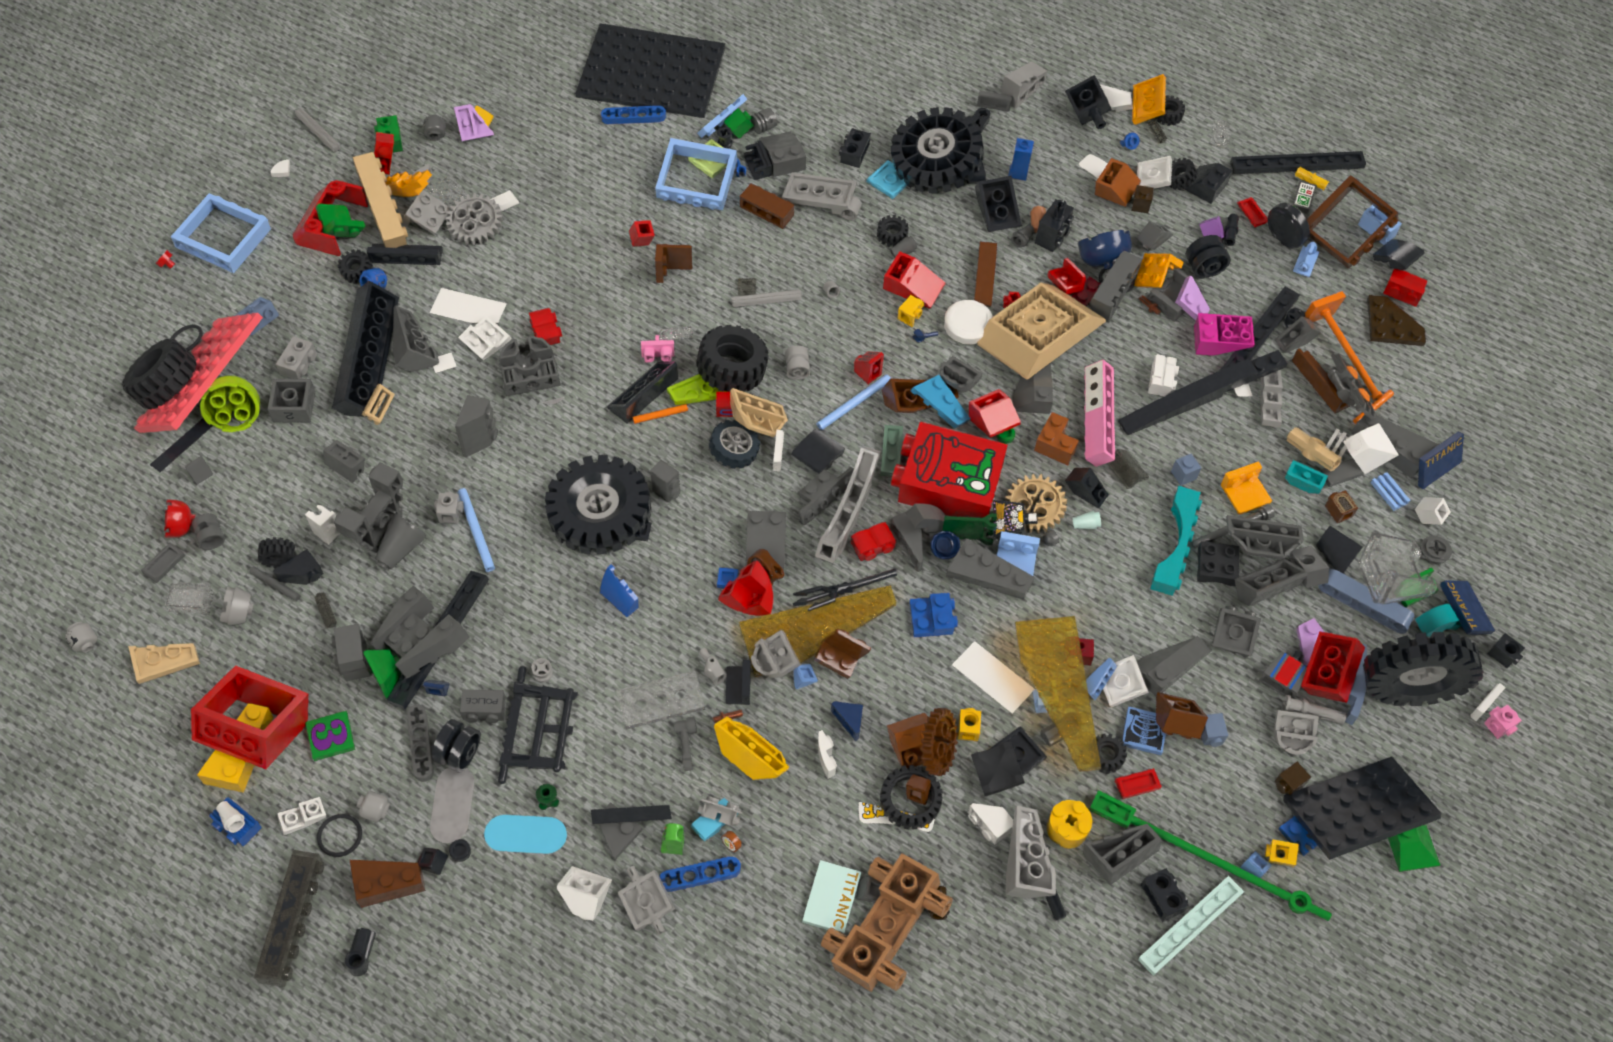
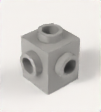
[434,492,464,523]

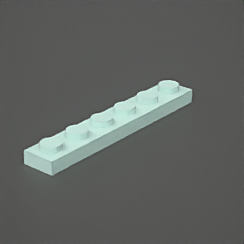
[1138,876,1244,976]

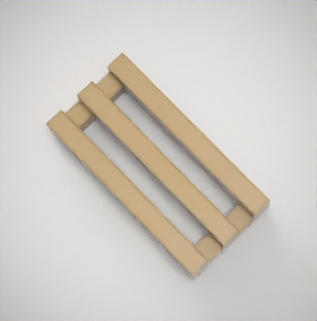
[362,384,395,425]

